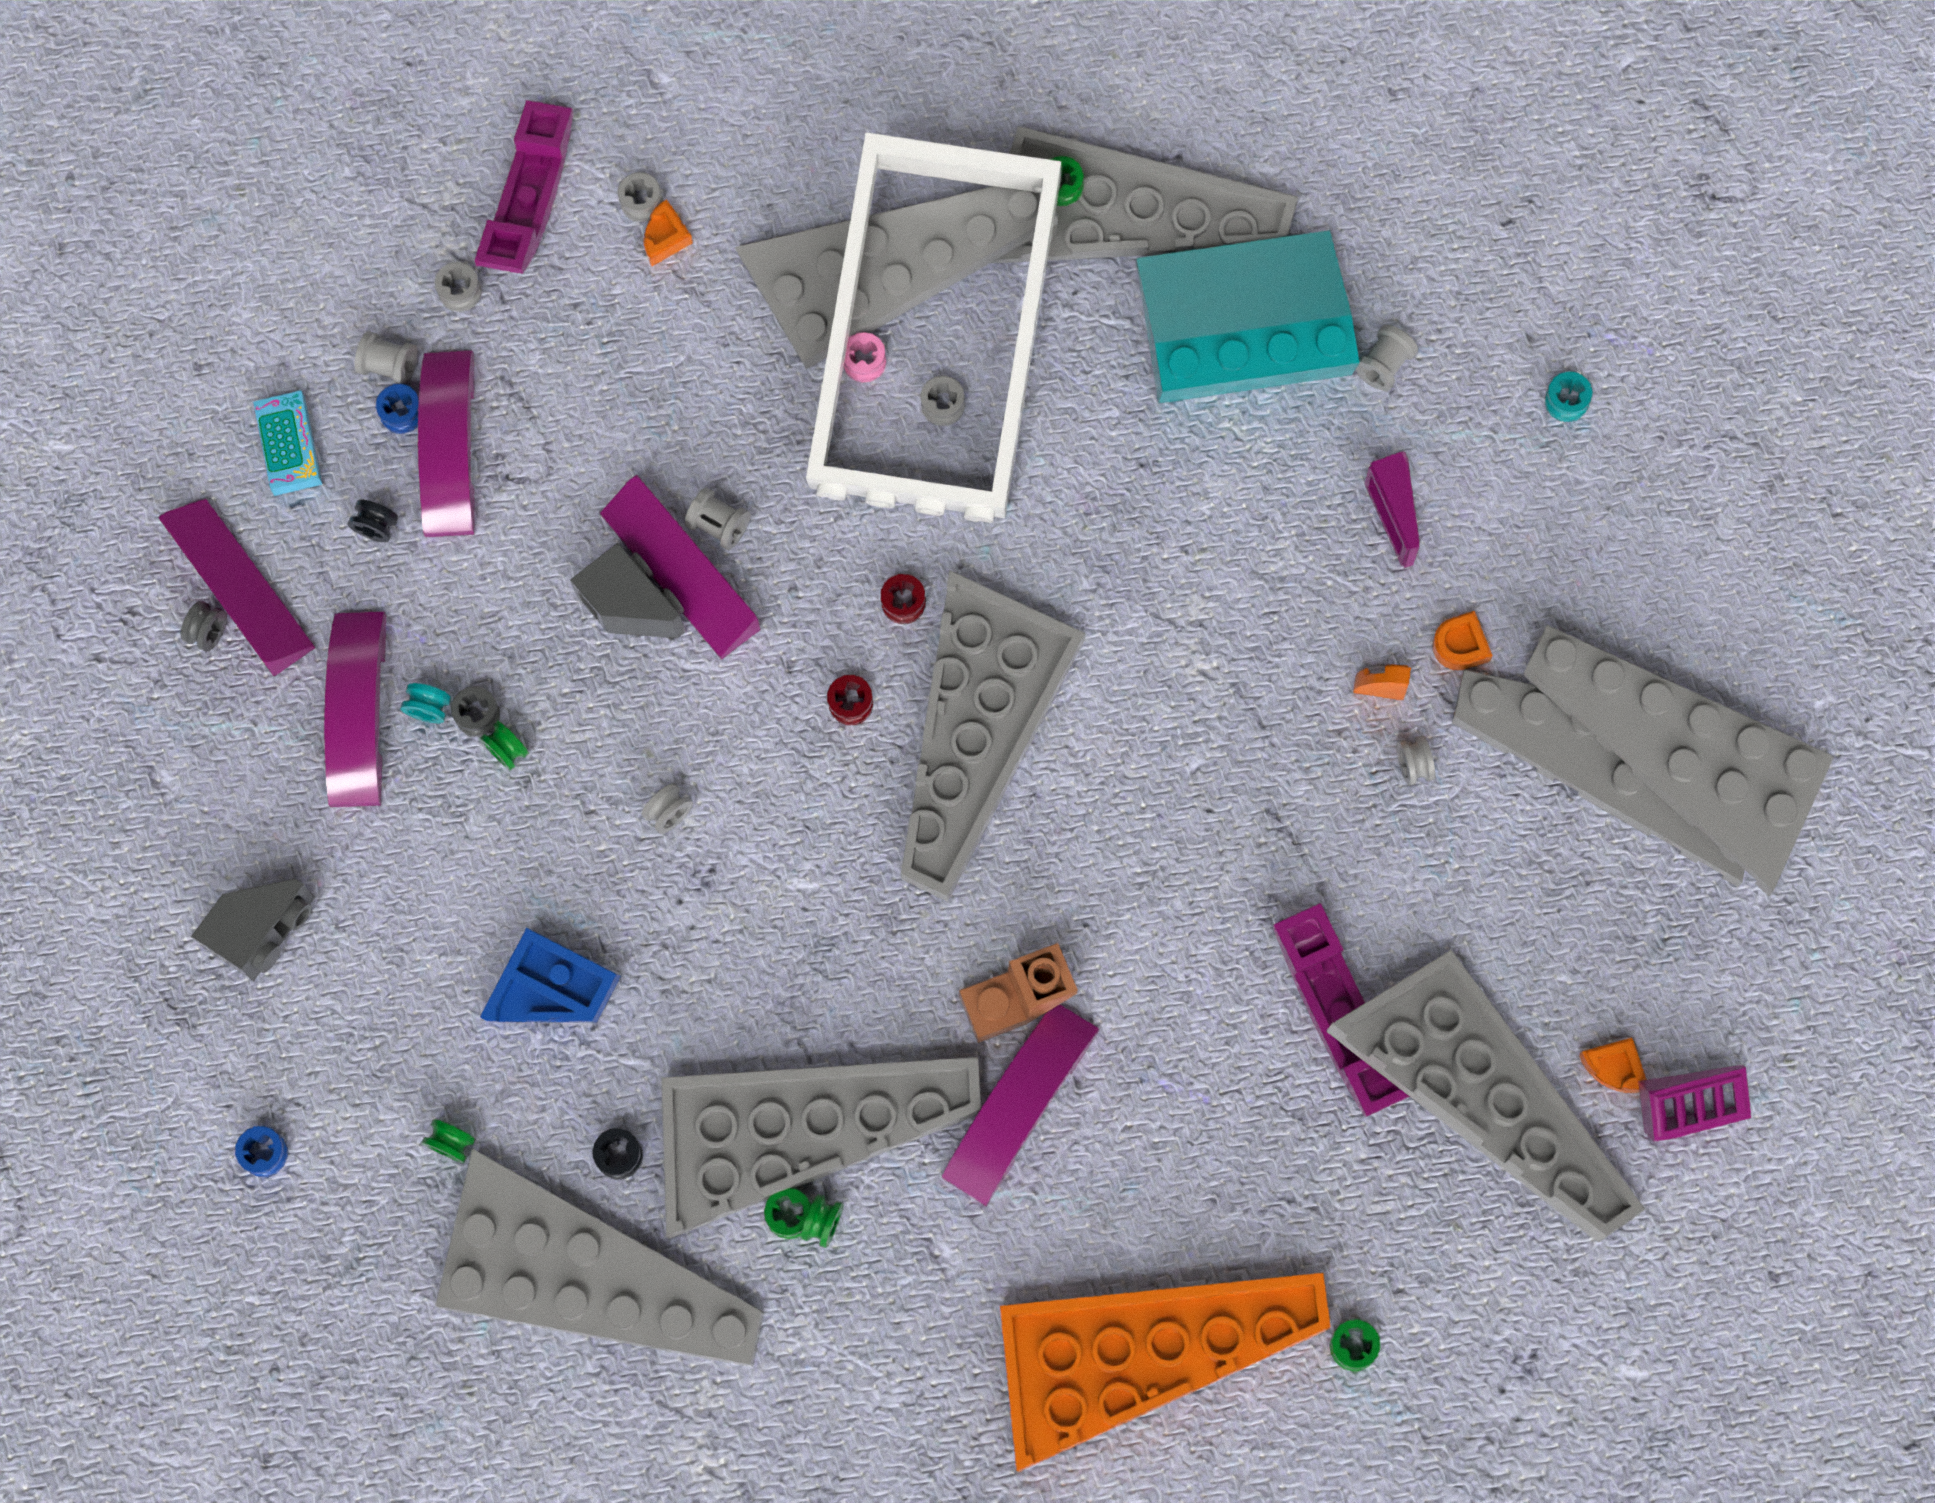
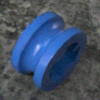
[375,384,419,434]
[235,1126,288,1177]

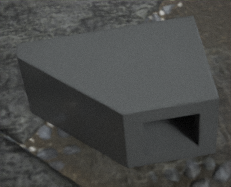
[570,543,685,638]
[191,879,315,981]

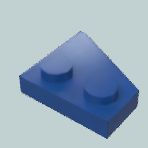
[480,928,621,1023]

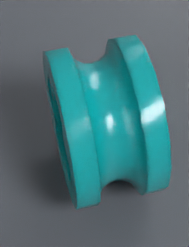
[1545,371,1593,422]
[400,683,451,724]

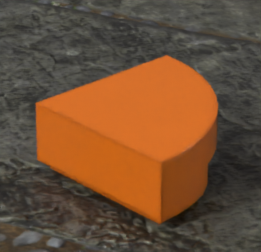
[644,199,693,267]
[1353,664,1411,701]
[1579,1038,1647,1093]

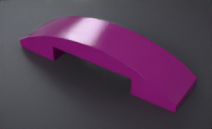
[474,100,573,274]
[418,350,475,537]
[324,611,386,807]
[1272,903,1410,1117]
[941,1004,1100,1206]

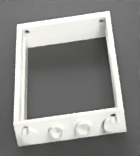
[806,132,1061,523]

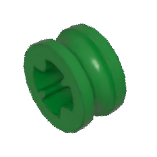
[1050,156,1084,206]
[479,721,529,771]
[421,1119,476,1163]
[764,1188,811,1240]
[801,1194,844,1249]
[1329,1319,1381,1372]

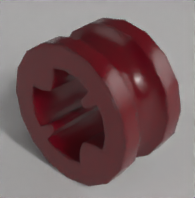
[880,574,926,624]
[827,675,874,725]

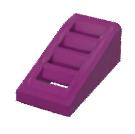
[1364,451,1420,568]
[1638,1064,1751,1142]

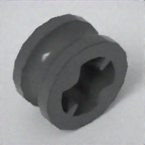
[180,601,227,652]
[451,686,500,737]

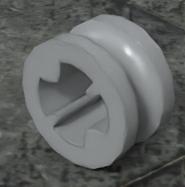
[617,172,663,222]
[434,262,482,312]
[920,376,965,426]
[1397,735,1435,786]
[641,783,693,834]

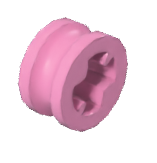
[843,332,886,383]

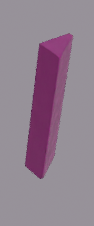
[600,474,761,660]
[158,498,315,677]

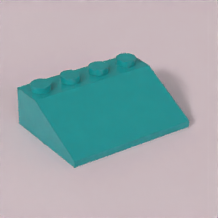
[1136,230,1360,404]

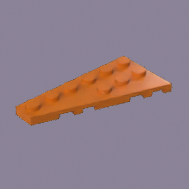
[1000,1273,1331,1473]

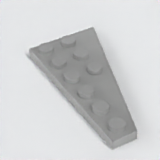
[989,126,1298,264]
[735,186,1059,369]
[901,570,1085,902]
[1523,625,1834,896]
[1452,670,1745,887]
[1326,950,1645,1243]
[661,1057,981,1239]
[435,1149,764,1367]

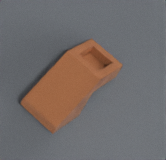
[959,943,1078,1043]

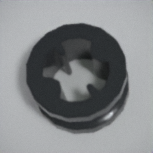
[347,499,399,542]
[592,1128,643,1180]

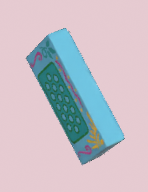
[253,390,323,496]

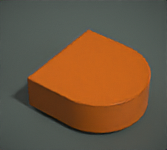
[1432,611,1493,670]

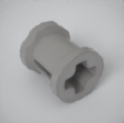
[1356,325,1418,391]
[354,331,418,385]
[685,487,751,550]

